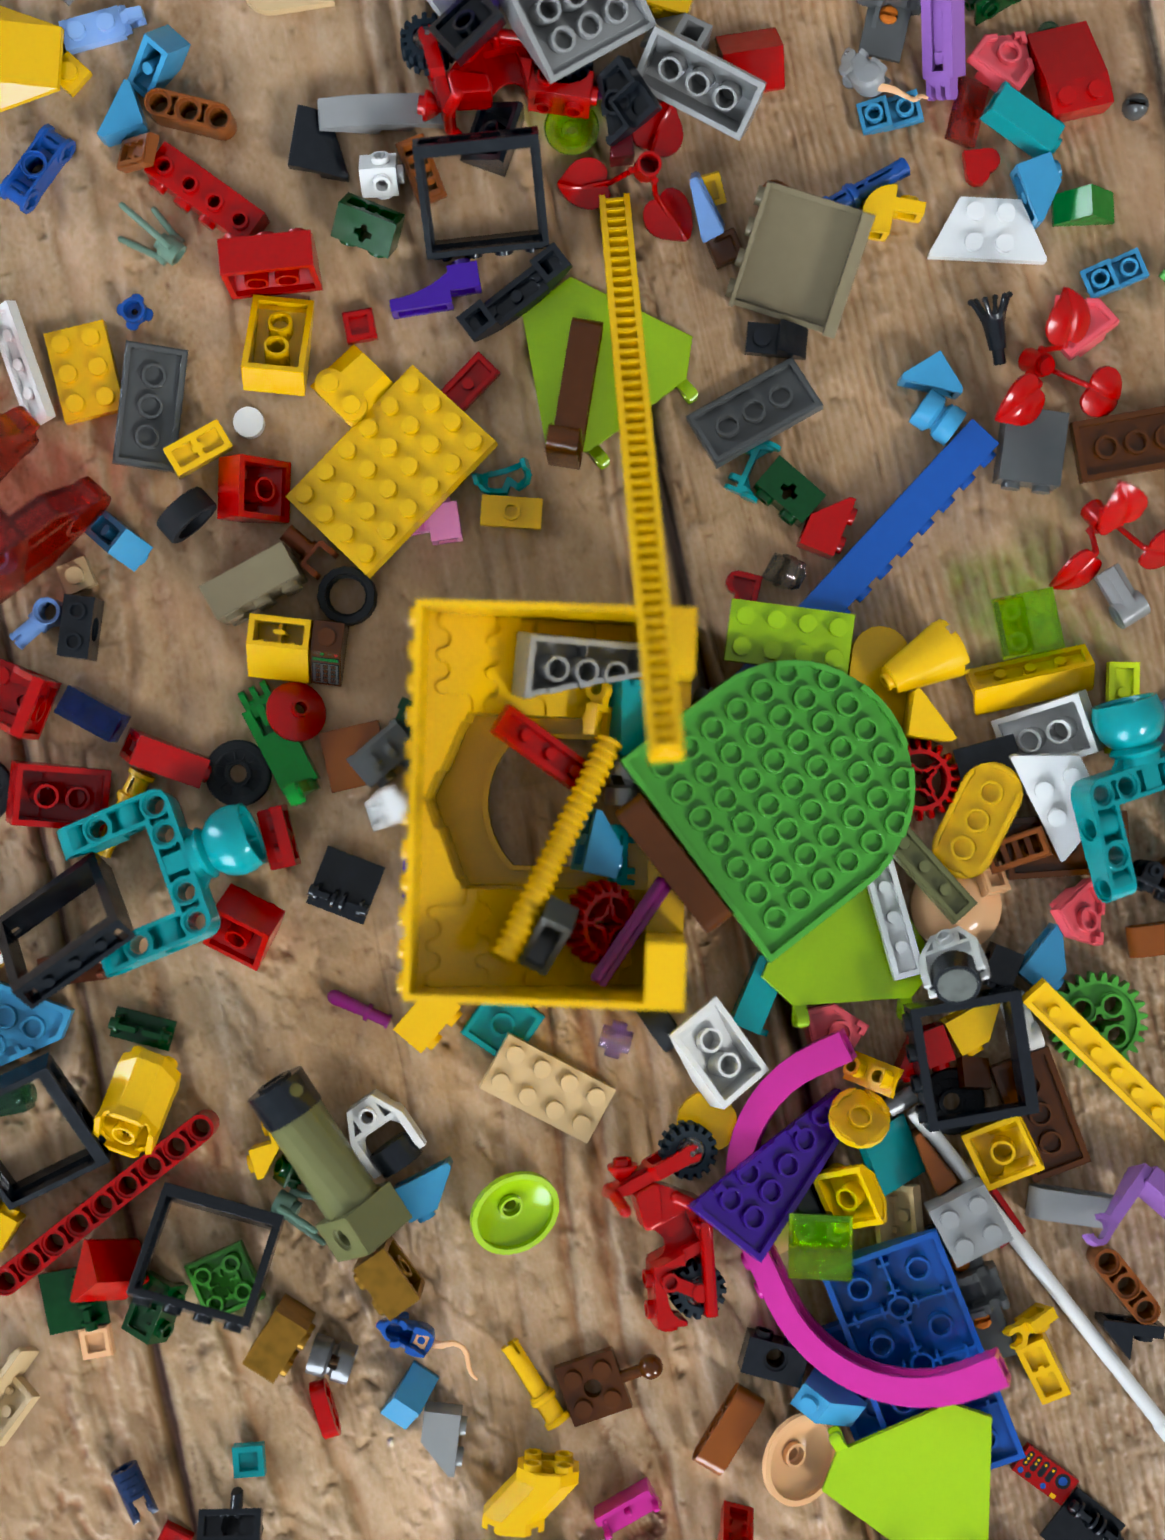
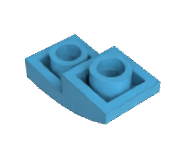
[856,89,924,135]
[1079,247,1149,298]

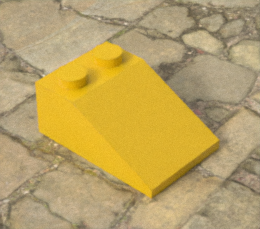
[241,294,315,396]

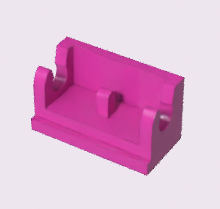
[594,1477,662,1540]

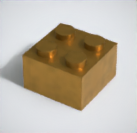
[353,1236,425,1321]
[241,1293,316,1384]

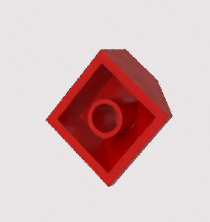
[217,454,291,524]
[203,883,286,971]

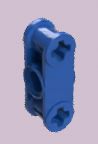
[0,123,76,214]

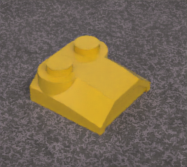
[310,344,394,428]
[961,1116,1045,1192]
[813,1163,887,1232]

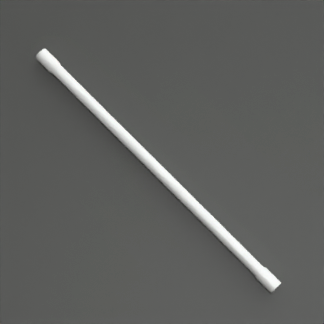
[906,1104,1165,1443]

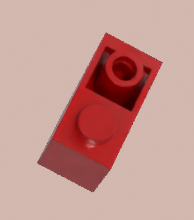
[796,497,858,560]
[893,1021,956,1082]

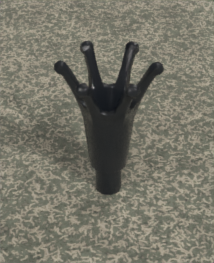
[968,291,1013,366]

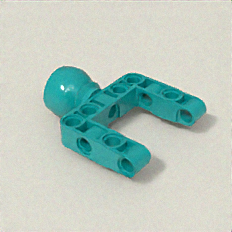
[1070,692,1165,903]
[56,789,267,978]

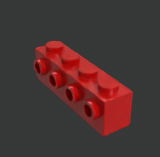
[143,141,270,238]

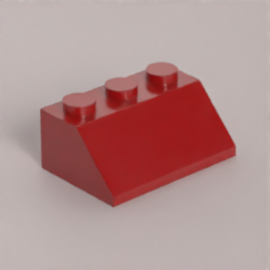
[217,228,323,300]

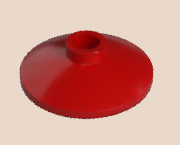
[266,682,326,742]

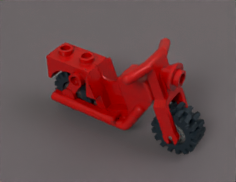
[400,12,599,135]
[602,1120,726,1332]

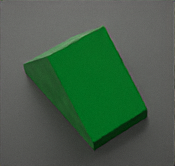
[1051,184,1115,227]

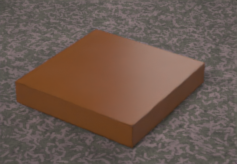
[318,720,381,793]

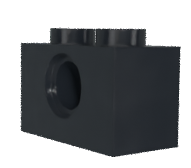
[57,594,104,661]
[738,1326,807,1388]

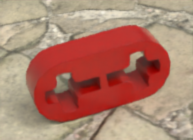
[309,1378,341,1440]

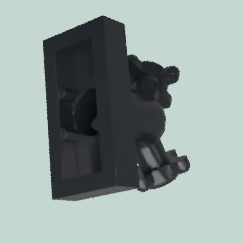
[197,1487,264,1540]

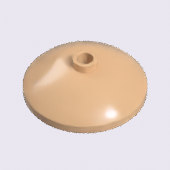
[909,877,1002,945]
[762,1413,836,1507]

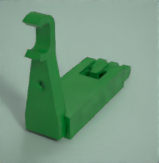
[237,680,321,807]

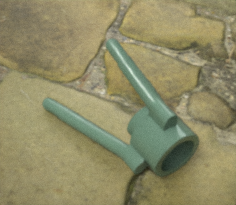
[118,202,187,266]
[270,1188,326,1246]

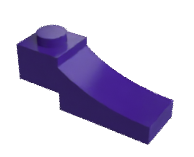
[389,258,482,320]

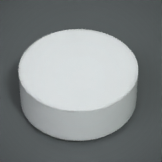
[233,407,265,439]

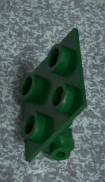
[38,1266,111,1335]

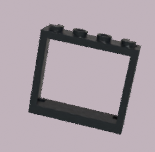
[412,126,549,262]
[0,852,136,1010]
[901,985,1040,1132]
[0,1052,111,1210]
[126,1182,285,1334]

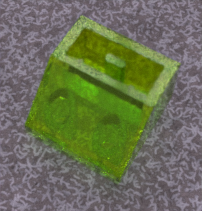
[991,587,1065,660]
[788,1213,854,1282]

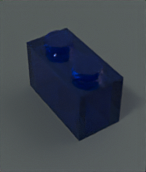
[54,685,132,743]

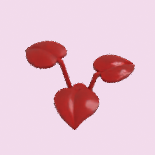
[557,102,693,242]
[994,287,1122,426]
[1049,480,1165,590]

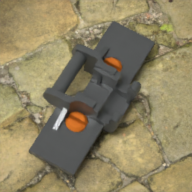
[856,0,921,63]
[925,1223,1017,1358]

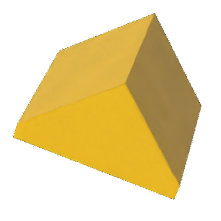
[902,687,957,743]

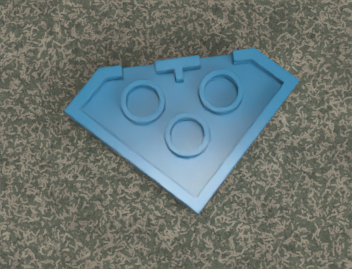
[0,981,75,1067]

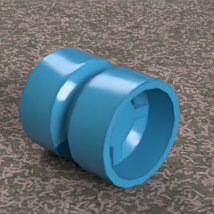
[908,389,967,446]

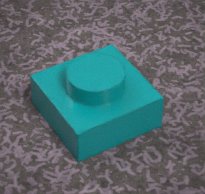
[232,1441,267,1478]

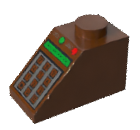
[310,620,349,687]

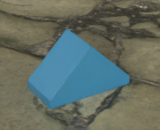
[97,79,150,147]
[897,350,963,400]
[380,1360,439,1430]

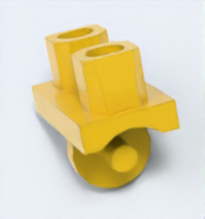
[842,1051,904,1099]

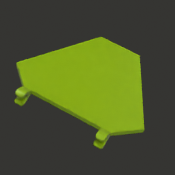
[522,277,698,470]
[761,887,926,1028]
[822,1404,992,1540]

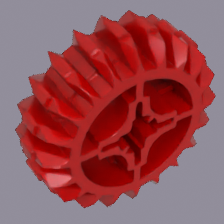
[907,738,960,821]
[564,880,636,965]

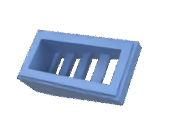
[690,171,725,243]

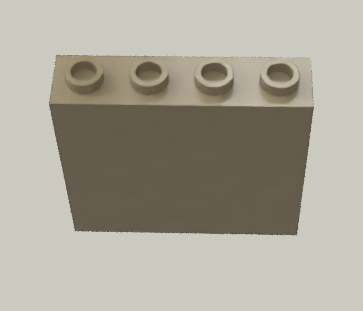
[725,180,875,339]

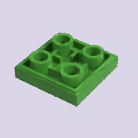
[184,1240,266,1321]

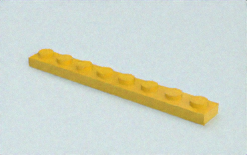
[1022,977,1165,1141]

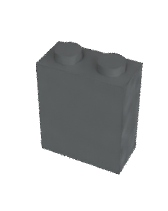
[992,409,1070,495]

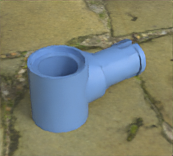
[9,597,63,650]

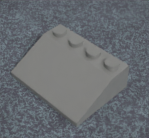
[498,0,657,84]

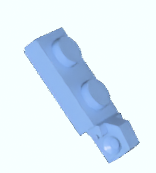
[58,5,147,55]

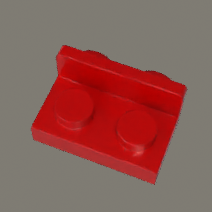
[257,804,301,870]

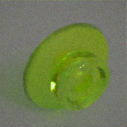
[544,109,599,155]

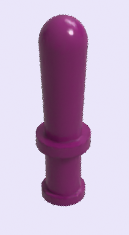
[327,990,393,1029]

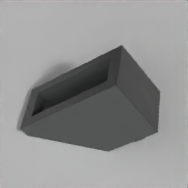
[518,895,579,976]

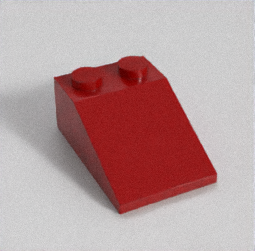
[1026,21,1114,122]
[5,760,112,831]

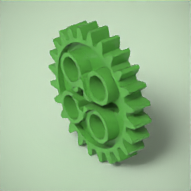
[1045,971,1148,1071]

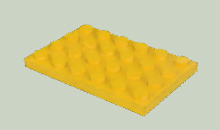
[285,365,498,579]

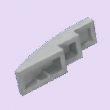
[317,93,444,134]

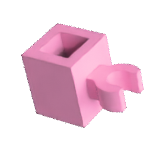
[411,497,463,546]

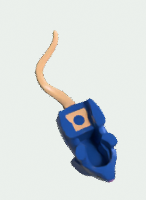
[376,1311,478,1381]

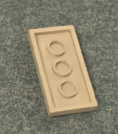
[479,1032,616,1144]

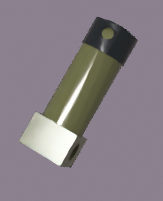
[248,1066,412,1262]

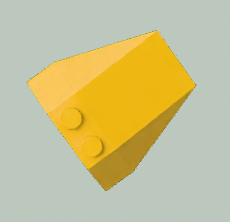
[0,6,64,112]

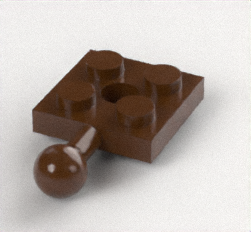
[554,1346,663,1427]

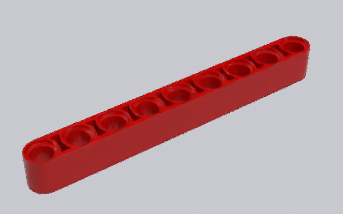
[0,1109,220,1296]

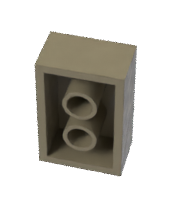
[199,541,308,626]

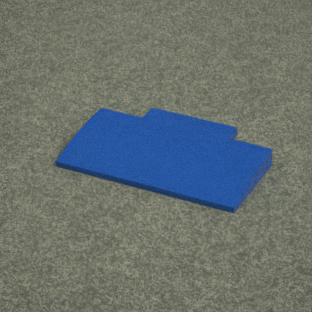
[818,1228,1026,1470]

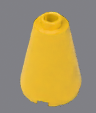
[879,619,970,694]

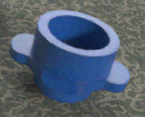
[117,294,154,331]

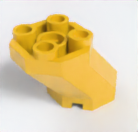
[93,1046,181,1158]
[482,1448,579,1538]

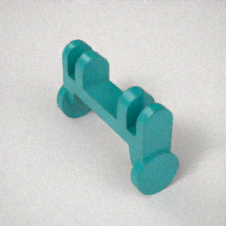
[724,440,781,504]
[607,824,636,885]

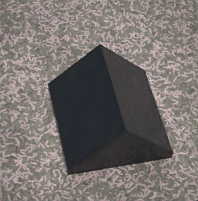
[428,0,507,67]
[460,101,525,177]

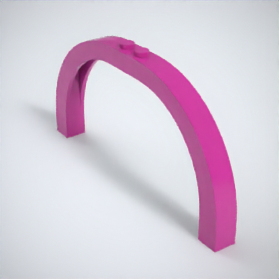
[725,1028,1012,1408]

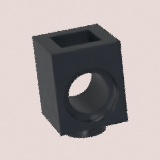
[980,941,1025,988]

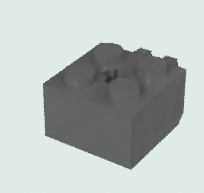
[346,718,411,788]

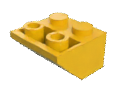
[246,613,314,684]

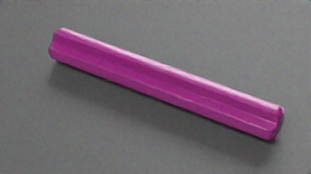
[590,877,672,987]

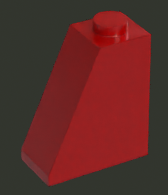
[119,727,211,789]

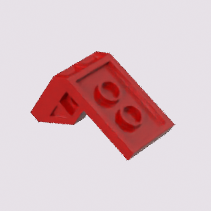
[0,658,62,740]

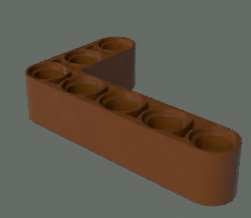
[545,317,603,470]
[614,793,734,934]

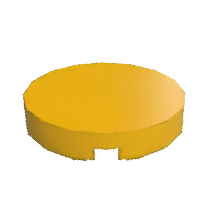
[828,1087,891,1149]
[676,1092,737,1151]

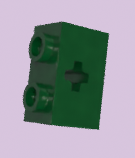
[331,192,405,259]
[753,455,826,527]

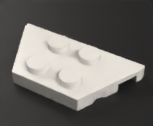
[927,196,1047,265]
[1009,753,1090,862]

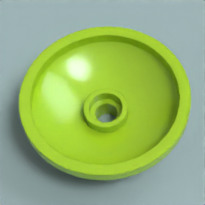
[470,1171,559,1255]

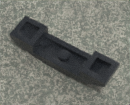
[456,242,572,343]

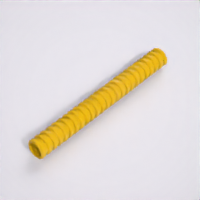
[491,735,623,964]

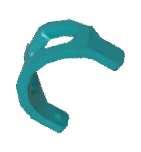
[472,457,532,496]

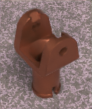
[279,524,339,581]

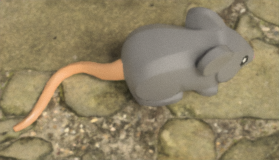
[838,48,929,102]

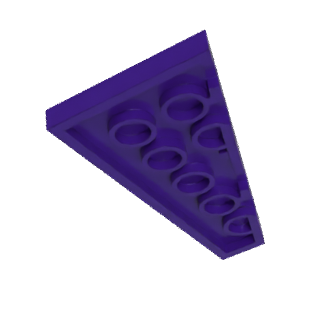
[687,1088,842,1262]

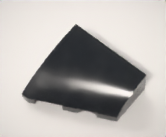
[596,55,663,146]
[288,105,350,182]

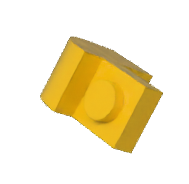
[861,184,926,242]

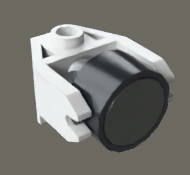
[918,926,991,1005]
[346,1089,427,1180]

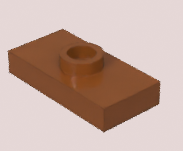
[116,132,160,173]

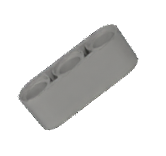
[1025,1183,1114,1229]

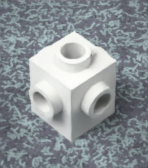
[358,151,405,200]

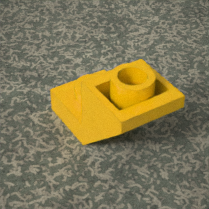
[246,1122,280,1180]

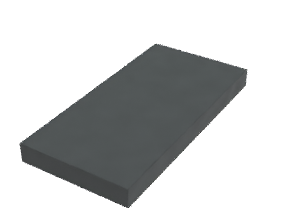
[112,340,188,473]
[686,357,823,469]

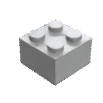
[923,1175,1014,1268]

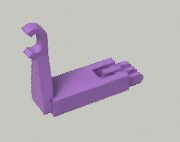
[921,0,966,101]
[1082,1163,1165,1247]

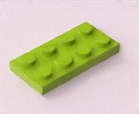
[723,598,855,675]

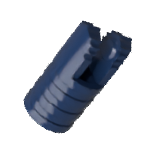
[111,1460,159,1525]

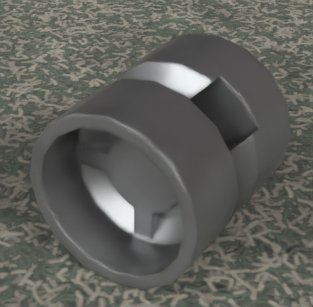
[604,761,645,806]
[305,1333,359,1385]

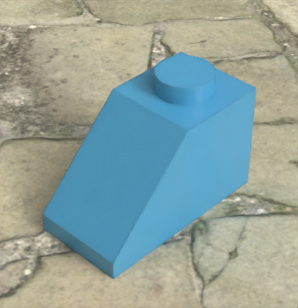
[127,24,191,98]
[1009,152,1062,229]
[84,508,153,572]
[570,809,623,879]
[1017,923,1067,990]
[394,1156,453,1223]
[790,1368,868,1427]

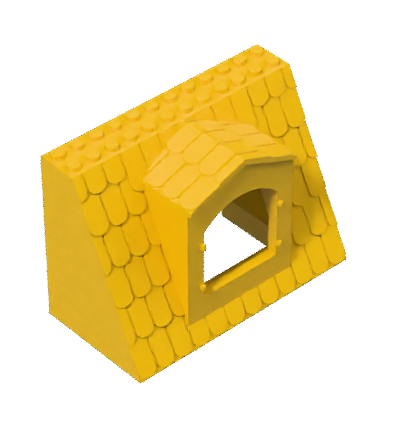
[397,599,698,1011]

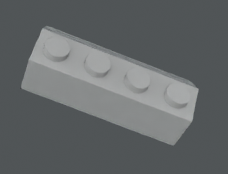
[637,24,767,141]

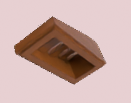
[395,133,447,208]
[989,825,1053,875]
[910,1127,957,1196]

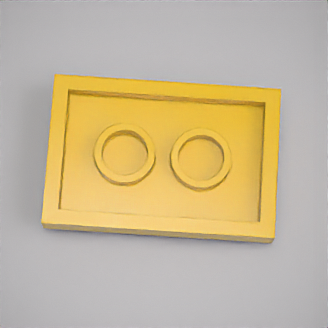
[43,319,121,425]

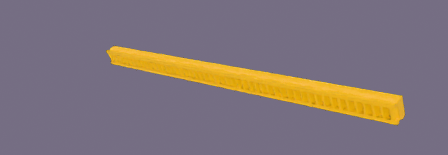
[599,193,685,762]

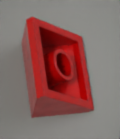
[715,27,785,92]
[70,1238,149,1303]

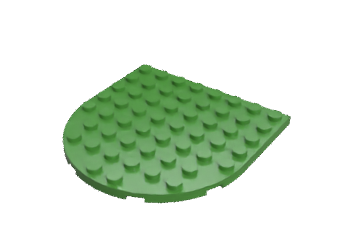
[619,660,916,963]

